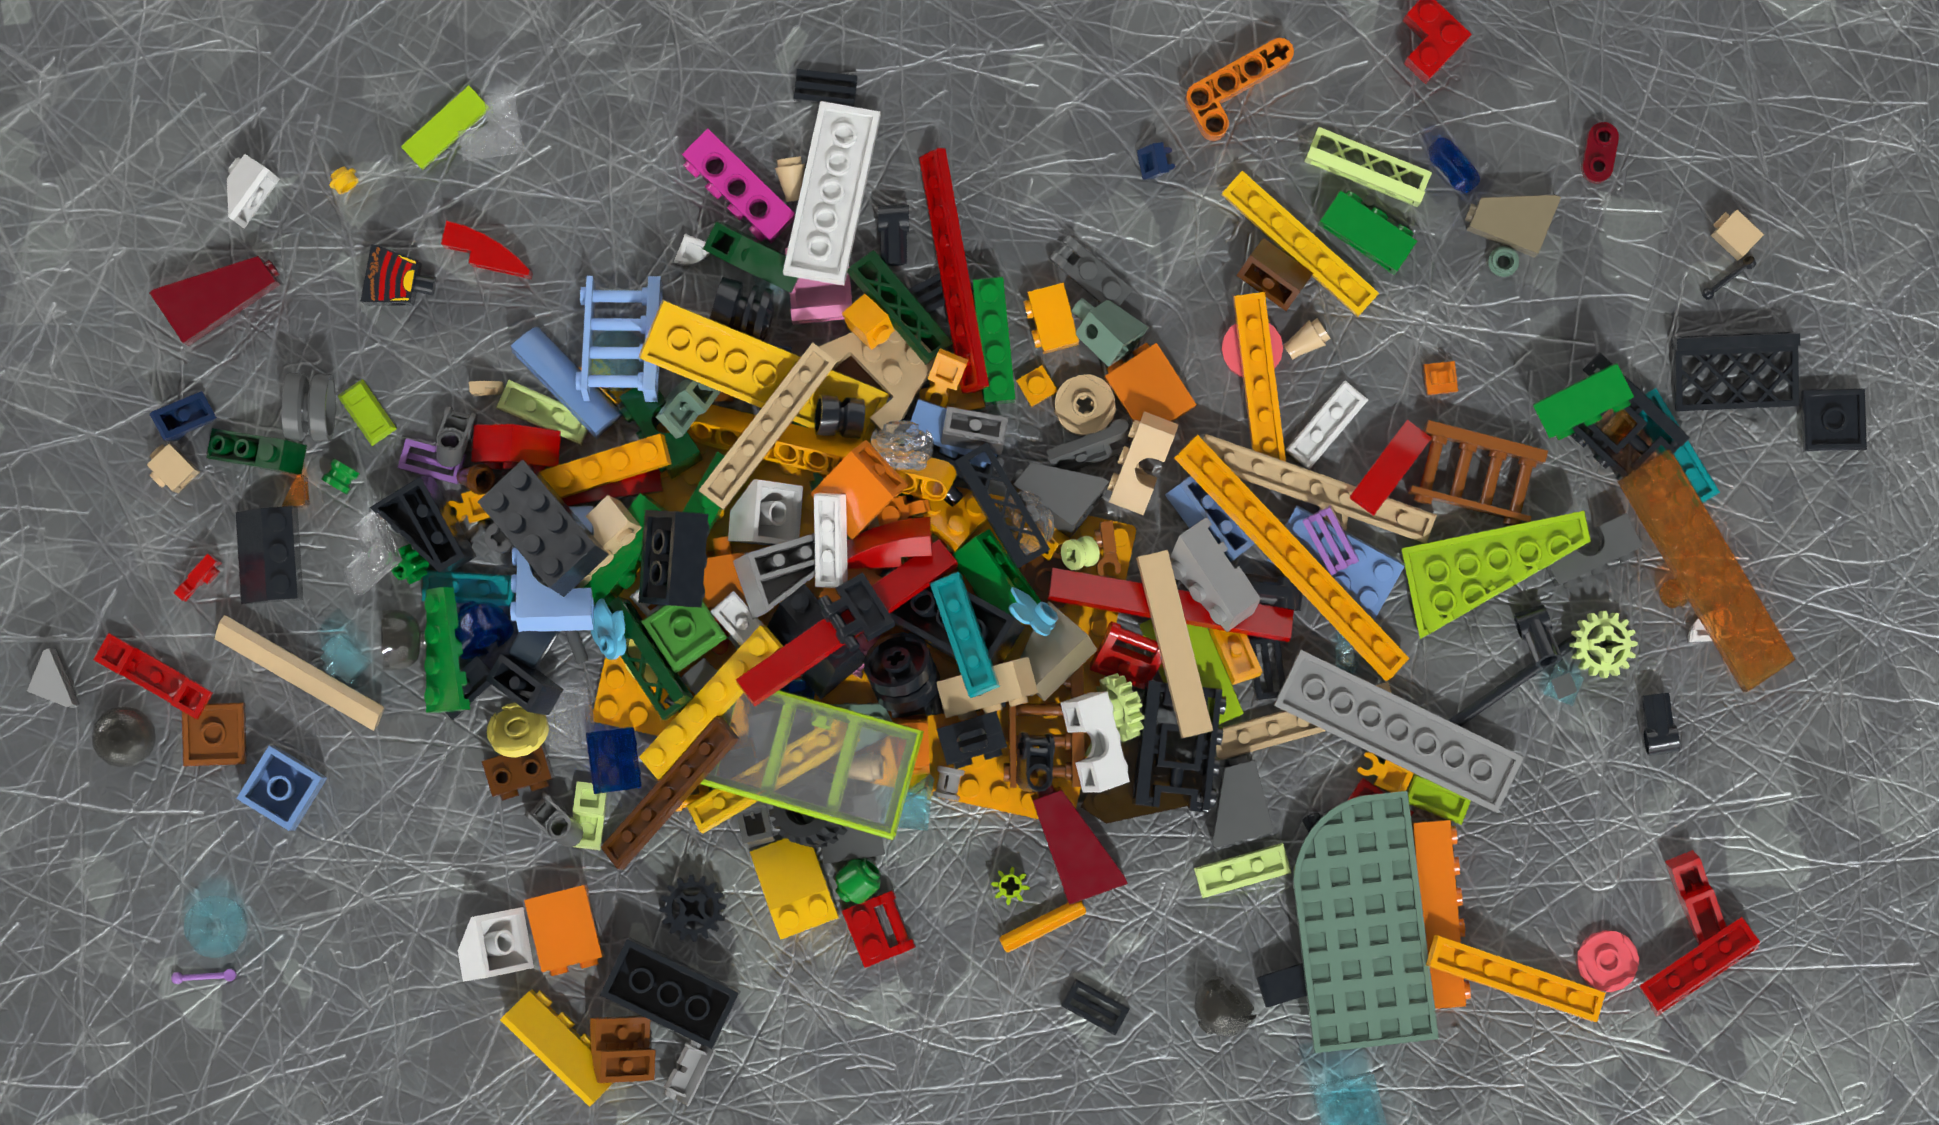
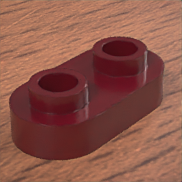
[1581,122,1619,184]

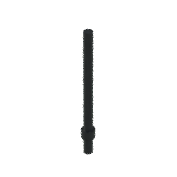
[1448,635,1577,727]

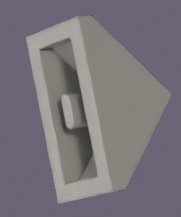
[27,648,79,708]

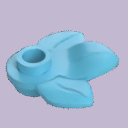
[1009,587,1058,636]
[591,599,626,660]

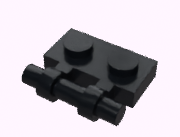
[818,572,895,652]

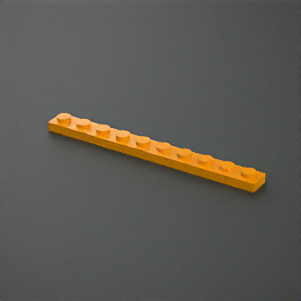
[1174,435,1410,681]

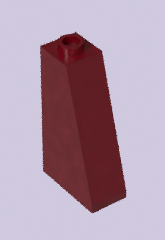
[149,256,280,346]
[1031,784,1128,905]

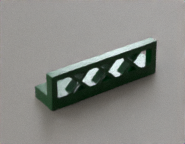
[847,250,953,365]
[608,596,694,721]

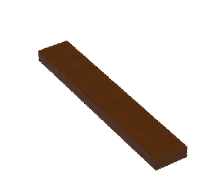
[601,716,739,870]

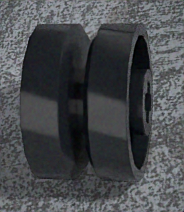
[864,632,940,713]

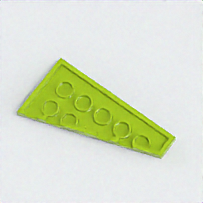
[1402,511,1591,639]

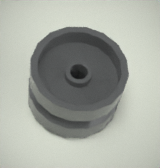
[282,373,336,442]

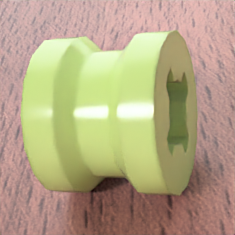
[1061,536,1100,570]

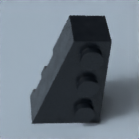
[370,476,477,572]

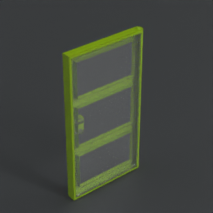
[700,690,924,840]

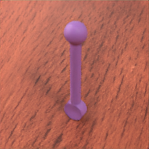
[171,969,237,984]

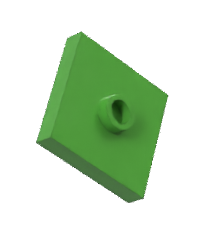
[641,600,727,673]

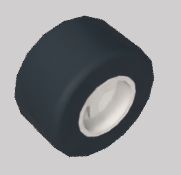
[509,631,560,669]

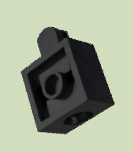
[937,711,1007,769]

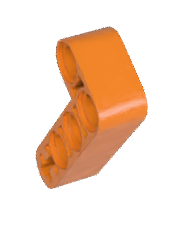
[1185,38,1294,141]

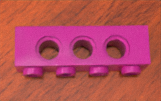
[682,128,795,244]

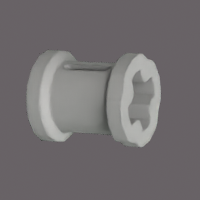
[932,766,965,801]

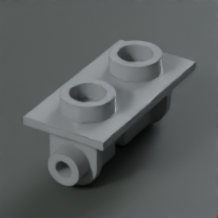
[664,1039,716,1106]

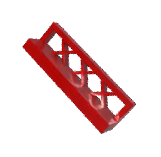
[1639,917,1760,1017]

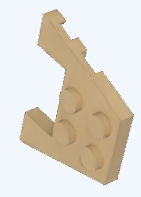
[819,320,935,441]

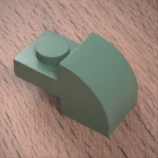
[656,378,720,439]

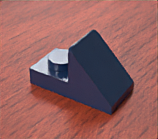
[150,391,217,442]

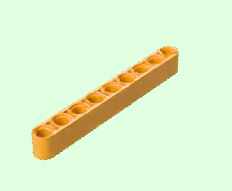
[687,404,957,501]

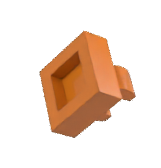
[1423,361,1458,396]

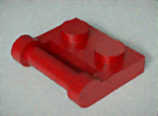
[1090,621,1162,689]
[842,890,916,968]

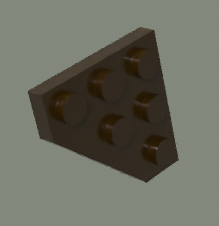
[1080,736,1202,824]

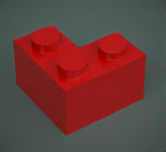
[1402,0,1472,84]
[471,424,561,471]

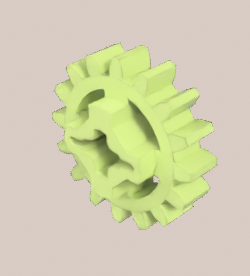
[1569,611,1638,678]
[1096,673,1144,742]

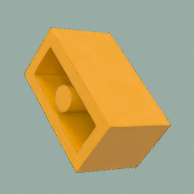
[1023,283,1079,354]

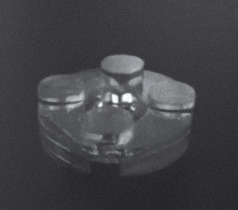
[871,420,933,471]
[997,491,1054,553]

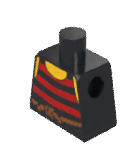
[360,244,436,306]

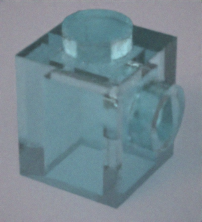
[320,635,372,684]

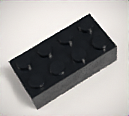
[478,460,609,597]
[889,577,1024,666]
[600,938,741,1049]

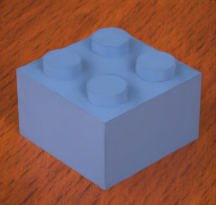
[236,745,327,831]

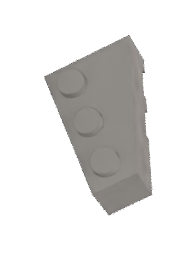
[1170,517,1261,632]
[733,534,815,619]

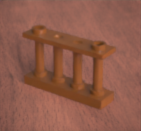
[1407,420,1548,526]
[1004,664,1085,788]

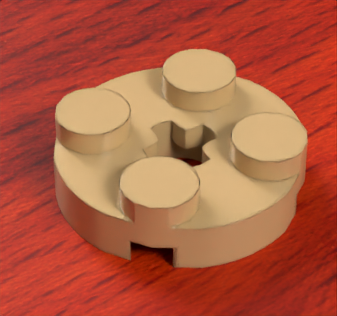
[1055,374,1116,436]

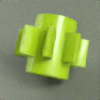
[991,866,1030,905]

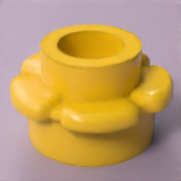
[329,167,359,194]

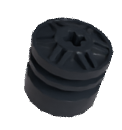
[710,277,774,341]

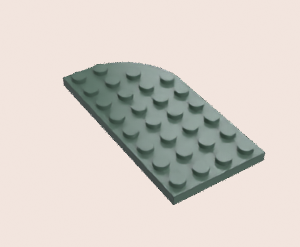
[1293,791,1439,1053]

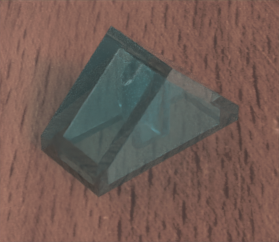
[880,775,934,831]

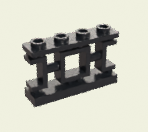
[1571,351,1690,491]
[1132,681,1226,813]

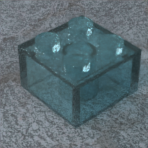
[1310,1071,1387,1125]

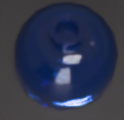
[454,601,514,659]

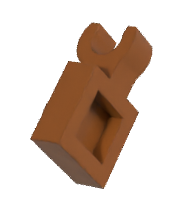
[1094,521,1121,576]

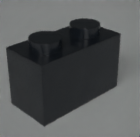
[486,654,564,716]

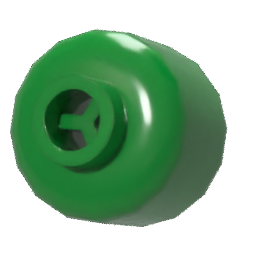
[835,858,881,904]

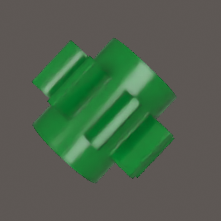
[390,544,429,585]

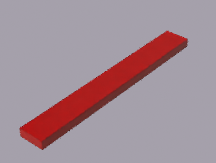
[919,148,989,394]
[736,539,958,707]
[1047,568,1294,642]

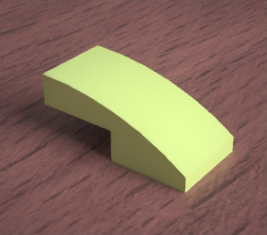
[573,781,608,850]

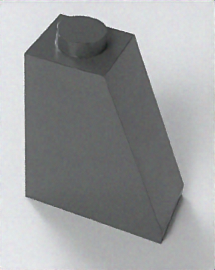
[1011,462,1109,538]
[1211,756,1274,848]

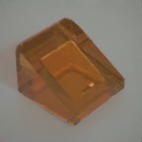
[1601,409,1642,452]
[282,474,310,508]

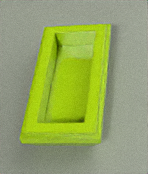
[337,379,397,446]
[1408,774,1471,825]

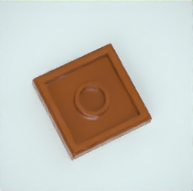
[182,703,247,766]

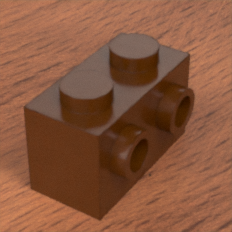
[1236,238,1314,311]
[481,743,555,801]

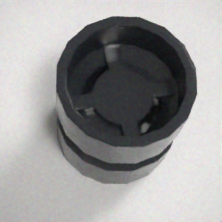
[814,395,865,439]

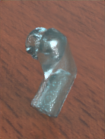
[1335,637,1358,674]

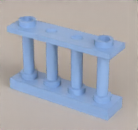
[576,276,663,402]

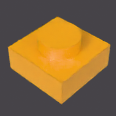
[1016,365,1058,408]

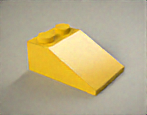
[750,838,840,940]

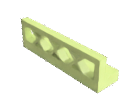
[1304,127,1432,207]

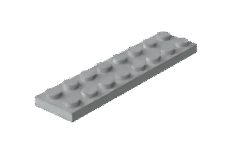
[1274,650,1524,813]

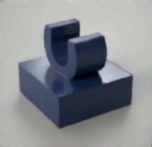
[1137,142,1176,180]

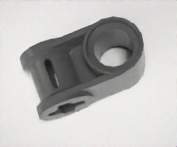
[436,406,478,467]
[524,791,583,847]

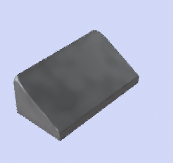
[941,406,1008,454]

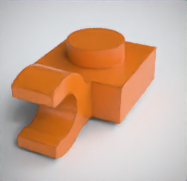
[877,496,932,526]

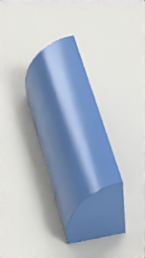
[511,327,623,439]

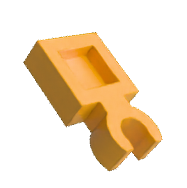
[925,349,968,407]
[447,491,490,523]
[1356,752,1414,793]

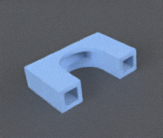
[510,506,594,632]

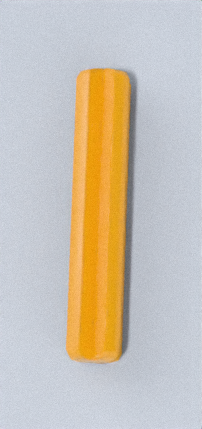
[999,900,1086,952]

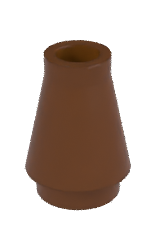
[456,464,495,495]

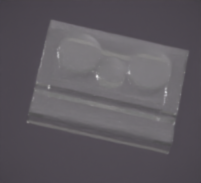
[546,687,596,753]

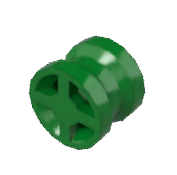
[321,458,360,495]

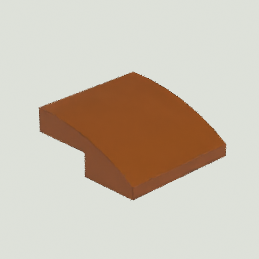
[590,1016,656,1083]

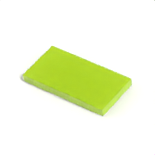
[1139,619,1244,738]

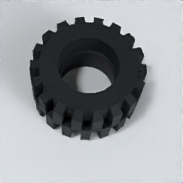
[769,768,855,848]

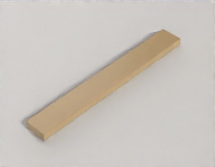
[1203,434,1437,544]

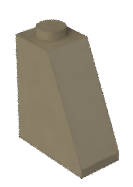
[1465,195,1561,258]
[1020,602,1097,701]

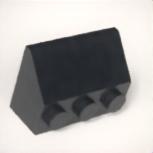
[236,506,304,604]
[638,510,710,608]
[767,584,865,700]

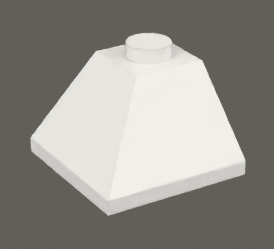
[227,154,280,229]
[728,479,803,546]
[458,907,534,981]

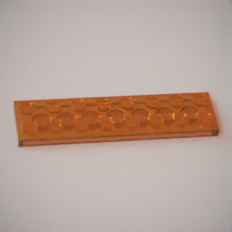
[1617,449,1796,692]

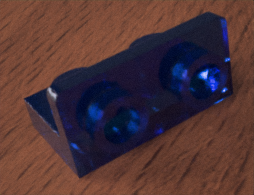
[586,727,642,794]

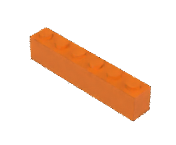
[1412,820,1471,1009]

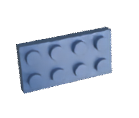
[1267,505,1405,619]

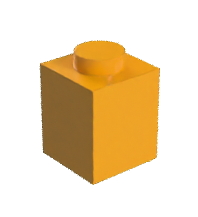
[842,294,895,350]

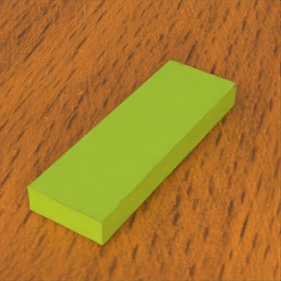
[401,85,490,170]

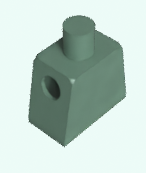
[1071,298,1149,367]

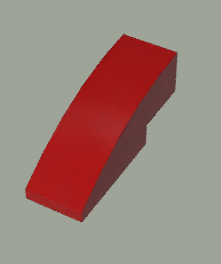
[441,220,533,280]
[1349,420,1432,516]
[847,517,932,569]
[1664,850,1726,946]

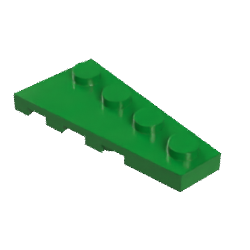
[424,587,471,713]

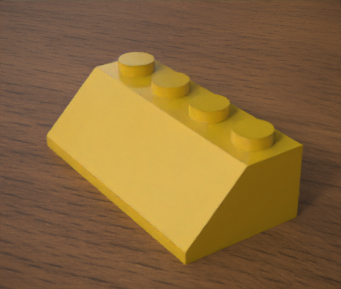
[500,989,613,1107]

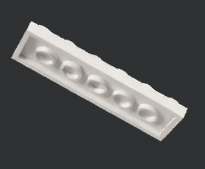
[783,101,881,286]

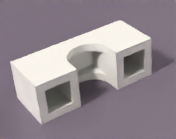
[1060,692,1130,792]

